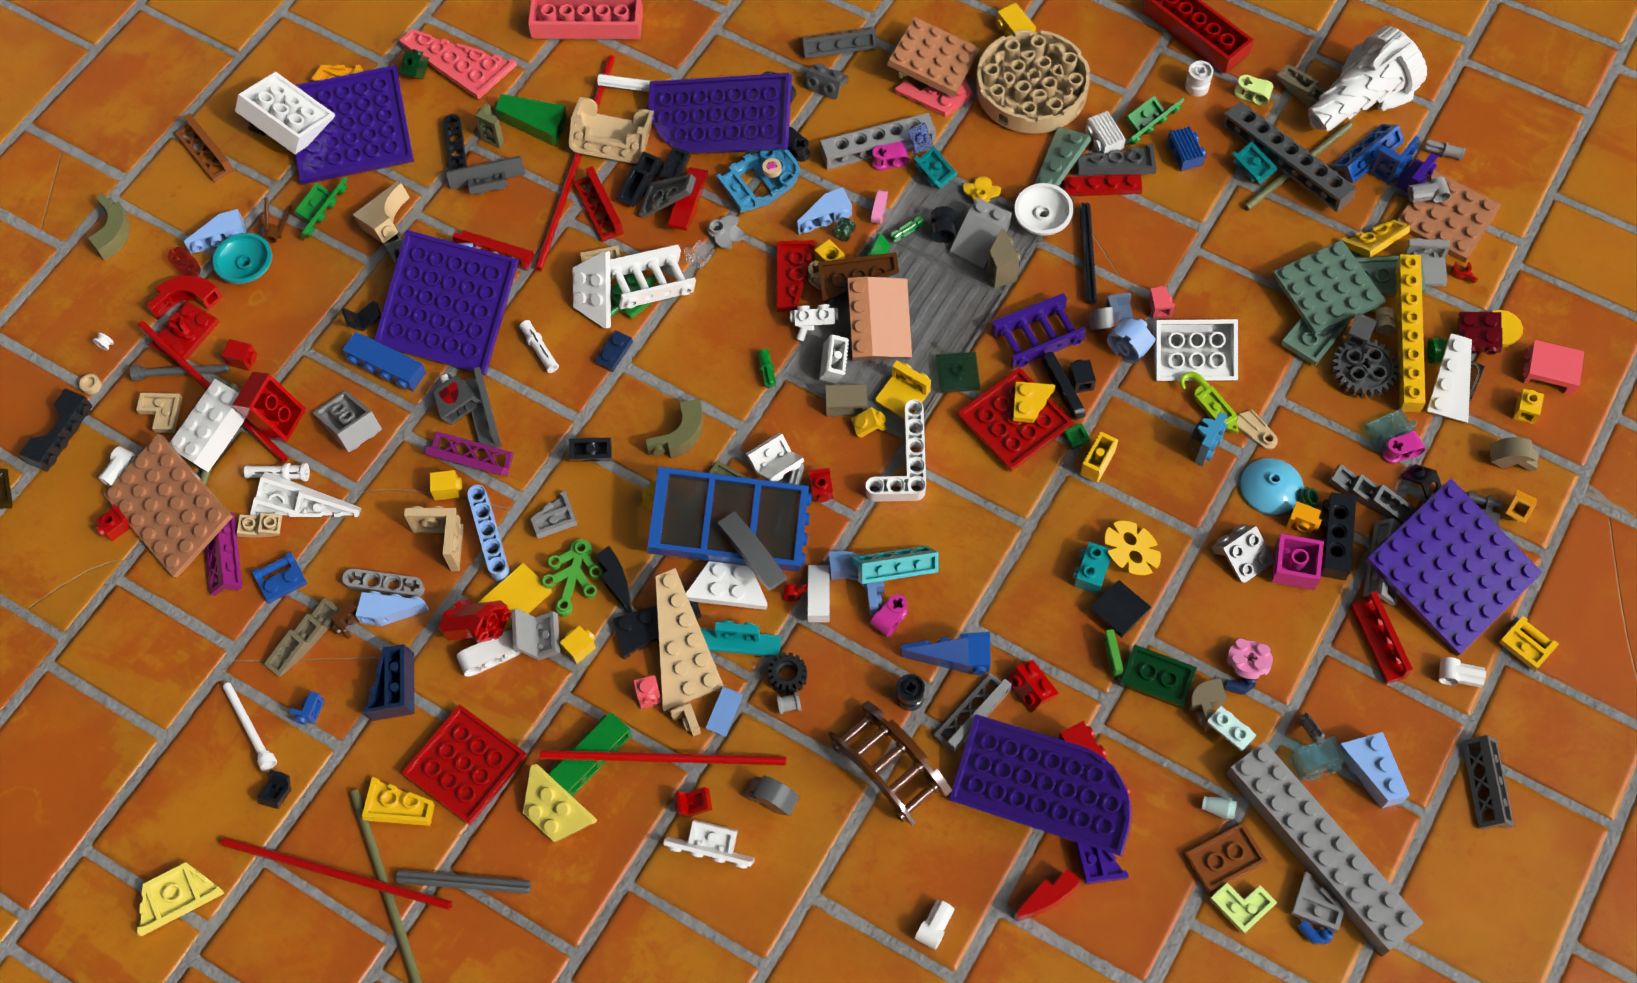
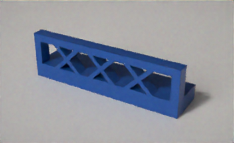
[1331,124,1404,183]

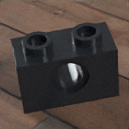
[569,438,612,462]

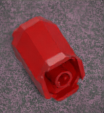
[438,599,512,643]

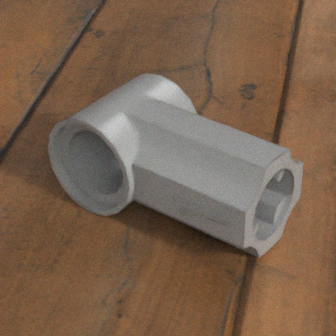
[1408,177,1451,203]

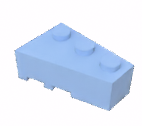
[1335,732,1410,809]

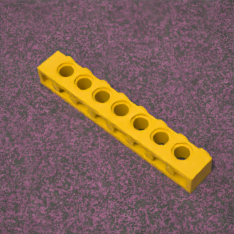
[1396,254,1426,413]

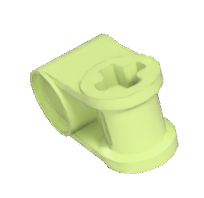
[1234,75,1273,105]

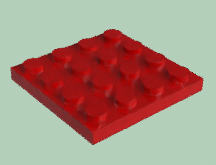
[957,367,1074,472]
[401,704,528,826]

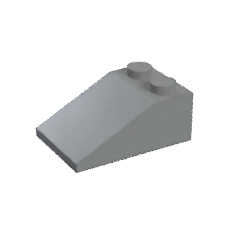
[949,198,1012,269]
[313,390,382,453]

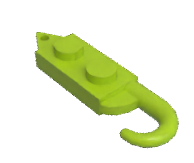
[1179,371,1239,434]

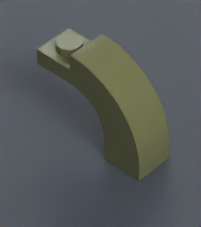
[88,193,131,261]
[646,398,704,458]

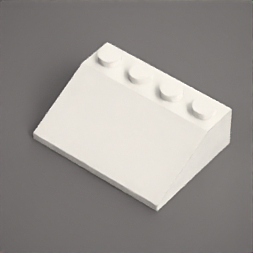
[235,72,335,154]
[1153,319,1238,381]

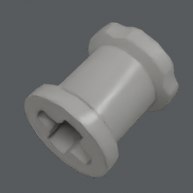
[776,691,801,715]

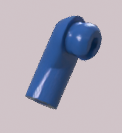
[1297,920,1334,944]

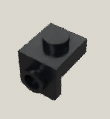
[257,770,291,809]

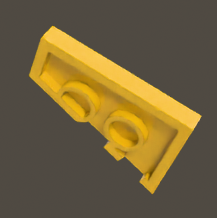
[1339,220,1410,258]
[362,777,435,826]

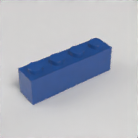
[342,332,426,391]

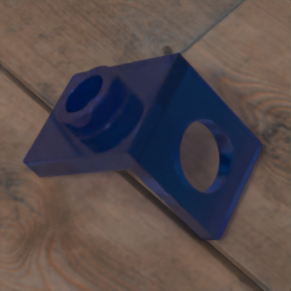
[907,122,934,154]

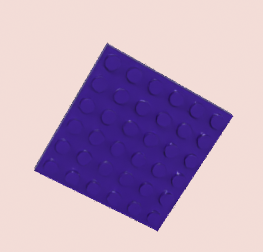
[295,65,414,185]
[375,230,519,375]
[1365,479,1543,656]

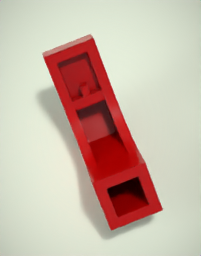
[146,275,222,320]

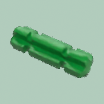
[890,216,924,242]

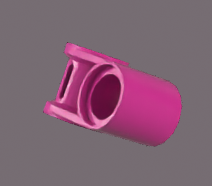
[872,142,910,171]
[1382,431,1426,464]
[870,594,908,637]

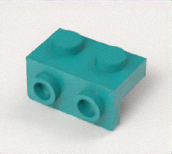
[1232,141,1278,185]
[913,146,958,189]

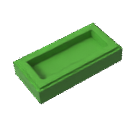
[1103,629,1123,679]

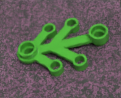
[542,539,602,617]

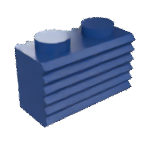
[1167,126,1206,171]

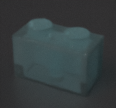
[1289,736,1347,781]

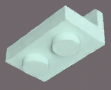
[1207,706,1256,751]

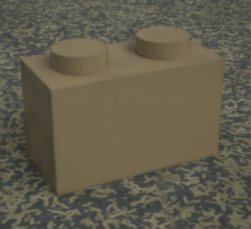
[826,383,867,417]

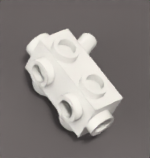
[790,304,838,341]

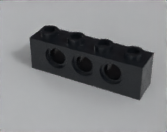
[1320,492,1357,581]

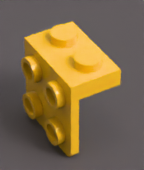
[876,361,931,419]

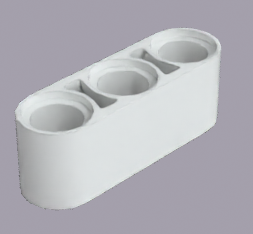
[457,630,521,677]

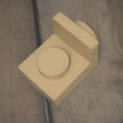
[670,703,701,736]

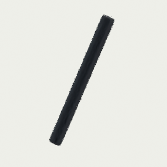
[1080,202,1097,304]

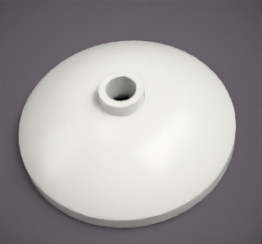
[1015,183,1073,235]

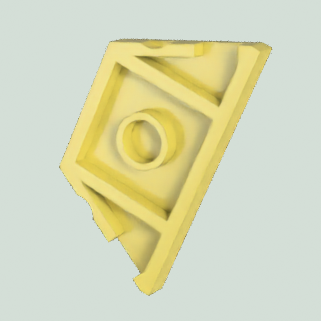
[523,764,597,842]
[137,862,225,936]

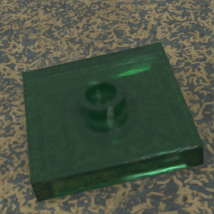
[936,352,980,393]

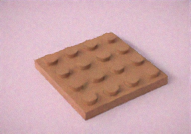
[887,17,980,97]
[1397,171,1502,263]

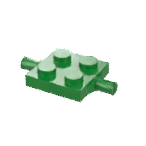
[610,273,657,319]

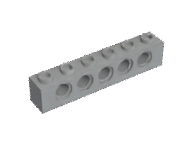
[820,113,936,170]

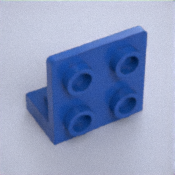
[1370,136,1419,185]

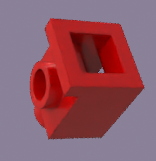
[809,468,833,502]
[95,504,131,541]

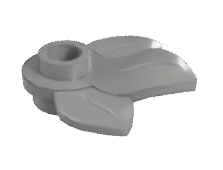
[708,215,746,249]

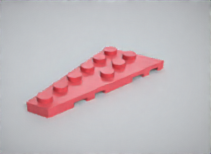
[399,29,517,100]

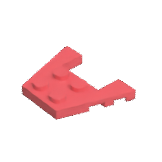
[895,79,973,117]

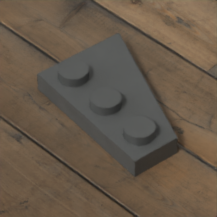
[638,174,696,218]

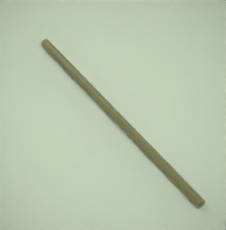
[350,790,422,983]

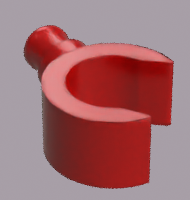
[1451,262,1478,284]
[784,584,808,602]

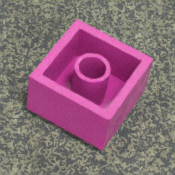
[1271,534,1324,590]

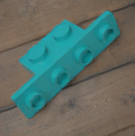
[700,620,781,657]

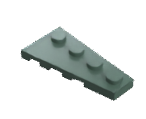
[1035,127,1091,186]

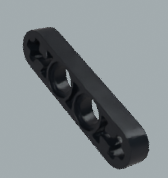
[443,114,468,170]
[1041,352,1085,421]

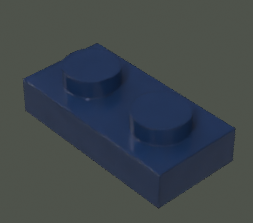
[595,330,633,372]

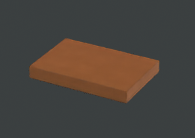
[1183,822,1268,894]

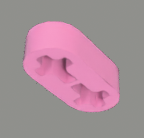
[871,190,888,224]

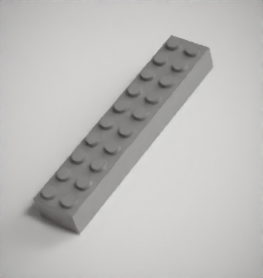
[1226,741,1424,957]

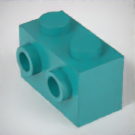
[1072,542,1111,595]

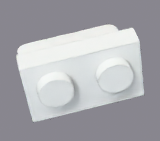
[746,432,804,482]

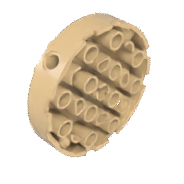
[976,30,1090,134]

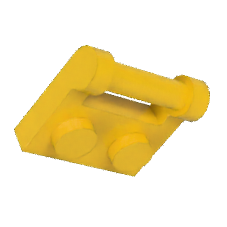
[1499,616,1559,671]

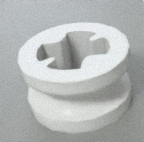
[93,332,114,351]

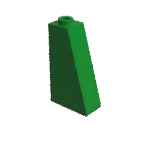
[494,94,568,147]

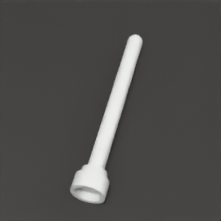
[223,682,277,771]

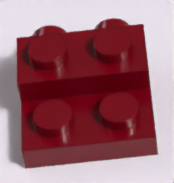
[1458,312,1503,355]

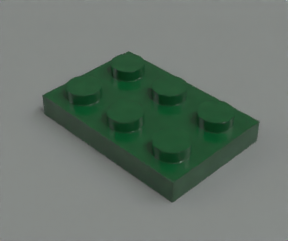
[1120,644,1197,709]

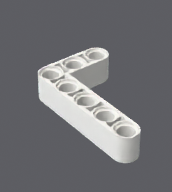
[865,399,926,502]

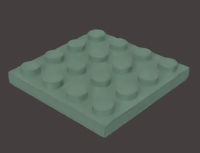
[1272,240,1386,336]

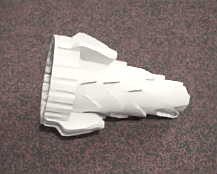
[1308,26,1427,131]

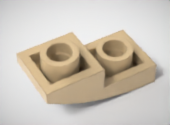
[237,513,282,537]

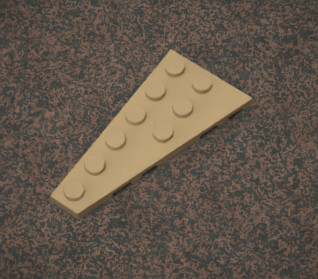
[656,568,724,713]

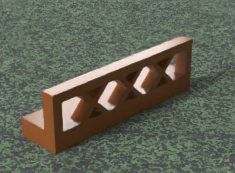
[175,113,234,183]

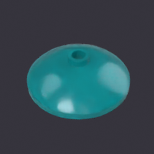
[213,233,272,284]

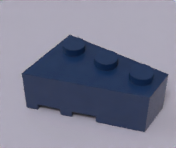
[362,644,415,721]

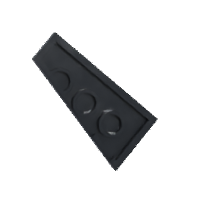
[613,601,701,659]

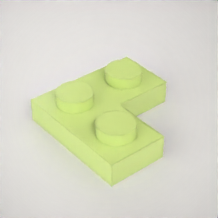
[1210,883,1277,935]

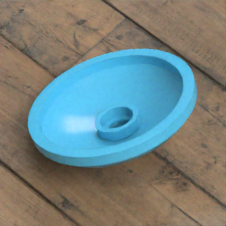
[1240,458,1304,516]

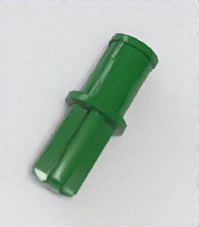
[757,349,776,388]

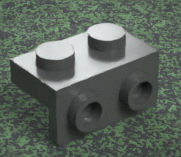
[804,64,849,99]

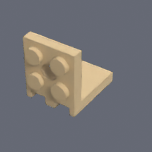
[404,506,464,571]

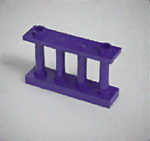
[991,293,1086,369]

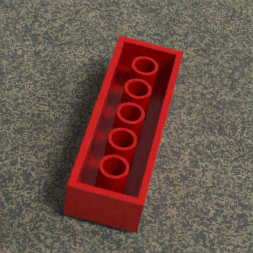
[1143,0,1254,74]

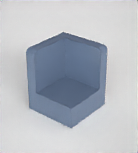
[1105,292,1133,322]

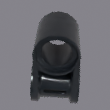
[788,127,810,162]

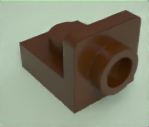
[331,602,357,639]

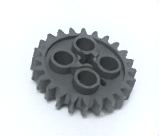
[1331,339,1399,399]

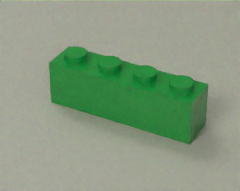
[548,712,632,796]

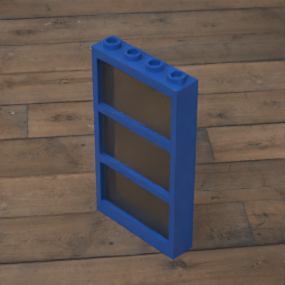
[647,467,812,572]

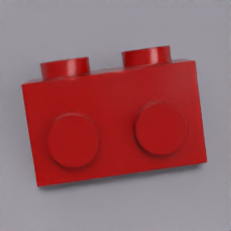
[1006,659,1059,712]

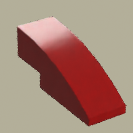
[1014,868,1082,922]

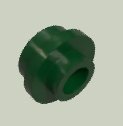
[1299,487,1319,507]

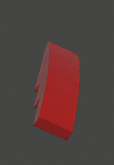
[668,167,708,231]

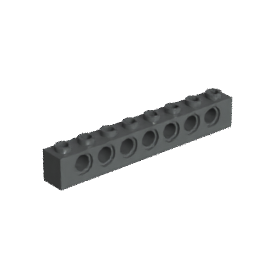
[1222,101,1356,212]

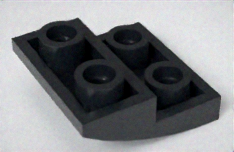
[1089,580,1152,638]

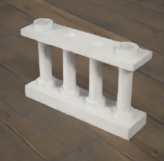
[610,245,696,309]

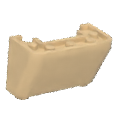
[569,97,654,164]

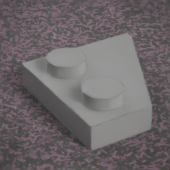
[531,491,578,539]

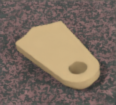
[1237,409,1278,450]

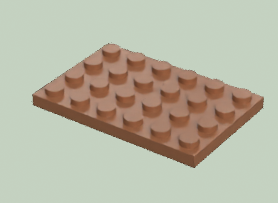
[104,434,233,578]

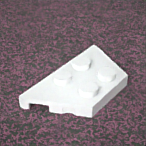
[573,251,611,328]
[686,561,767,610]

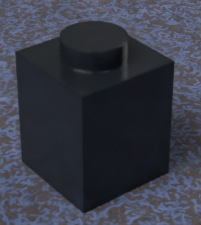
[1068,360,1096,393]

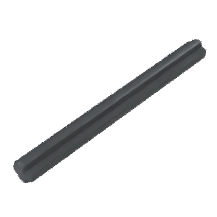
[396,870,531,894]

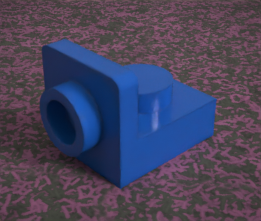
[289,691,325,725]

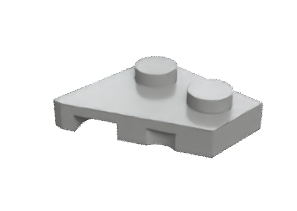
[1291,872,1345,932]

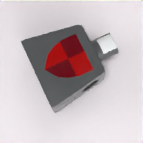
[434,374,482,425]

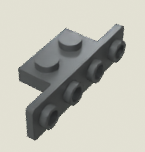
[446,156,525,194]

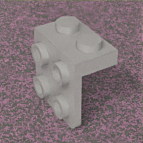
[1404,238,1450,286]
[1211,524,1274,583]
[511,609,561,660]

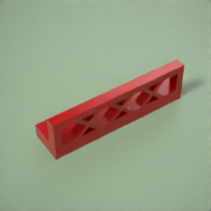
[573,166,624,242]
[452,230,535,271]
[1350,591,1413,684]

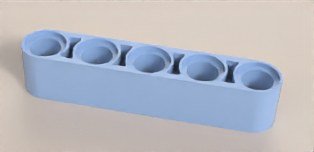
[467,485,510,583]

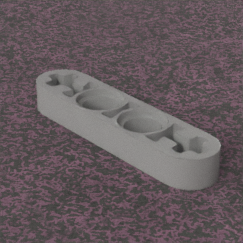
[342,569,425,598]

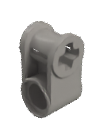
[1089,307,1114,330]

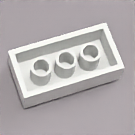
[170,379,246,472]

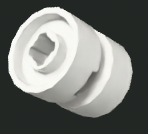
[1185,61,1213,97]

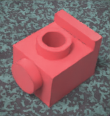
[1148,286,1175,319]
[634,675,662,709]

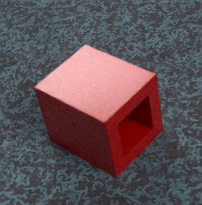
[221,339,257,371]

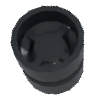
[931,206,956,243]
[896,674,925,711]

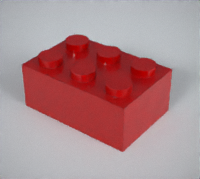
[232,372,306,442]

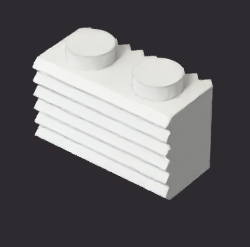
[1085,111,1126,155]
[819,335,849,384]

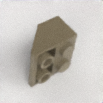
[987,229,1021,288]

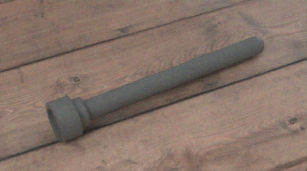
[130,365,230,381]

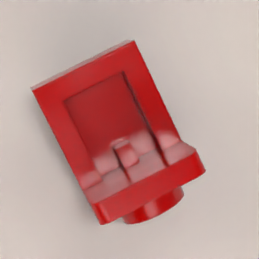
[675,787,712,818]

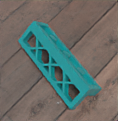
[851,545,939,584]

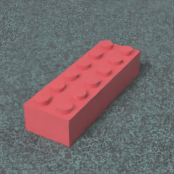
[528,0,643,39]

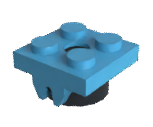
[1188,412,1228,466]

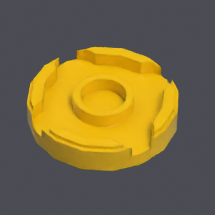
[1492,310,1523,348]

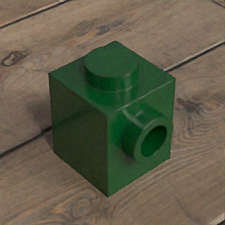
[399,49,430,79]

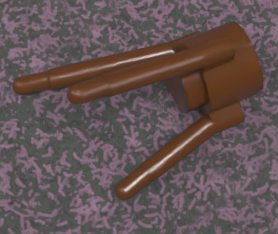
[259,197,292,244]

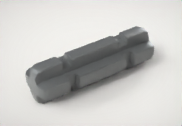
[1298,713,1325,744]

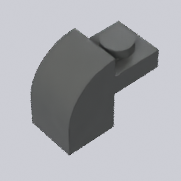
[1345,313,1377,349]
[744,775,800,816]

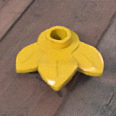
[963,176,1001,202]

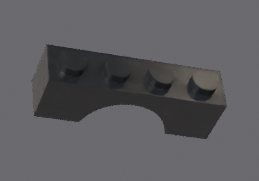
[19,388,93,472]

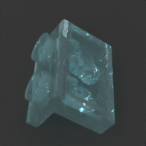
[1364,409,1417,448]

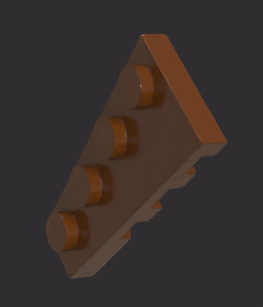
[818,252,899,302]

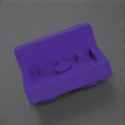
[1396,152,1438,192]

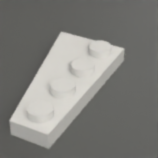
[1426,333,1472,424]

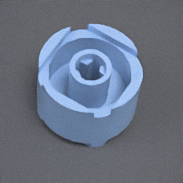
[1107,317,1156,363]

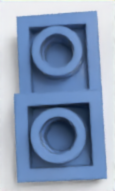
[706,686,744,737]

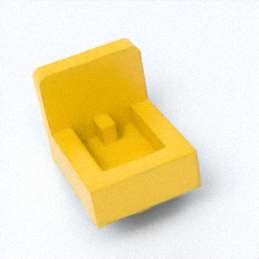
[851,407,887,438]

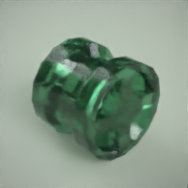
[832,217,856,242]

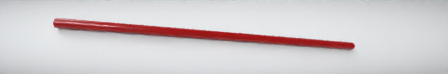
[535,55,615,271]

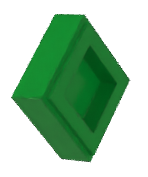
[1063,423,1091,450]

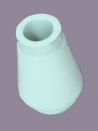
[1202,796,1237,820]

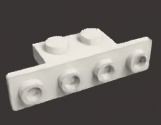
[663,820,755,868]

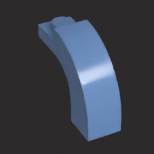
[829,551,884,615]

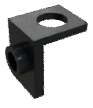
[341,301,382,331]
[1402,464,1442,500]

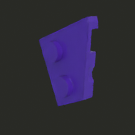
[1074,841,1129,885]

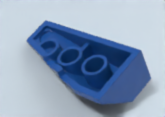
[901,632,991,675]

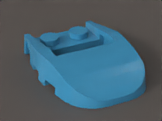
[717,150,800,213]

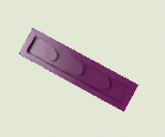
[425,431,514,476]
[205,512,242,596]

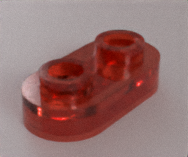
[168,247,201,276]

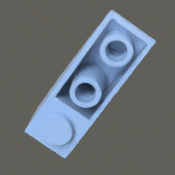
[797,187,852,234]
[184,209,246,254]
[355,591,429,626]

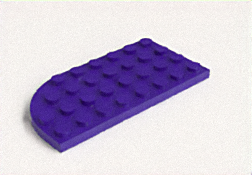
[649,73,792,154]
[949,714,1131,856]

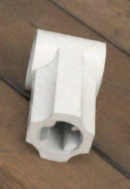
[98,446,138,487]
[1439,657,1486,687]
[915,899,955,950]

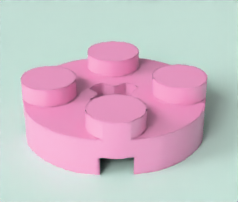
[1227,639,1273,679]

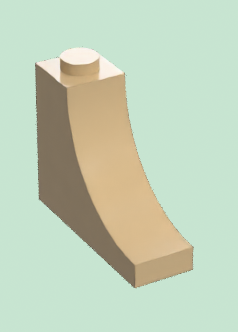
[353,181,410,244]

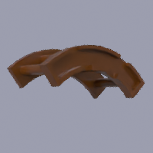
[828,701,952,826]

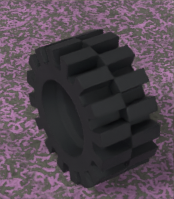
[768,652,807,695]

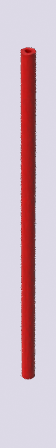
[138,321,289,463]
[539,750,786,765]
[221,837,453,910]

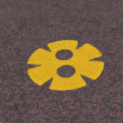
[1105,521,1161,575]

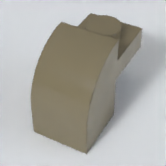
[1490,437,1539,471]
[1188,678,1227,732]

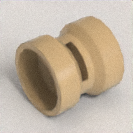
[1375,307,1397,335]

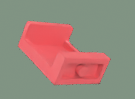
[1521,340,1584,395]

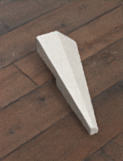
[250,472,361,517]

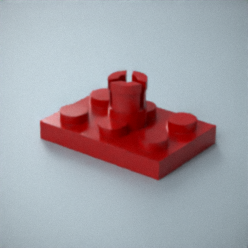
[149,301,219,363]

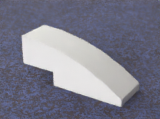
[808,565,830,622]

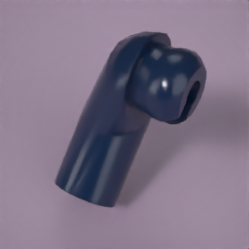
[1224,678,1257,695]

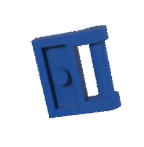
[252,551,308,604]

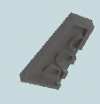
[1077,143,1156,175]

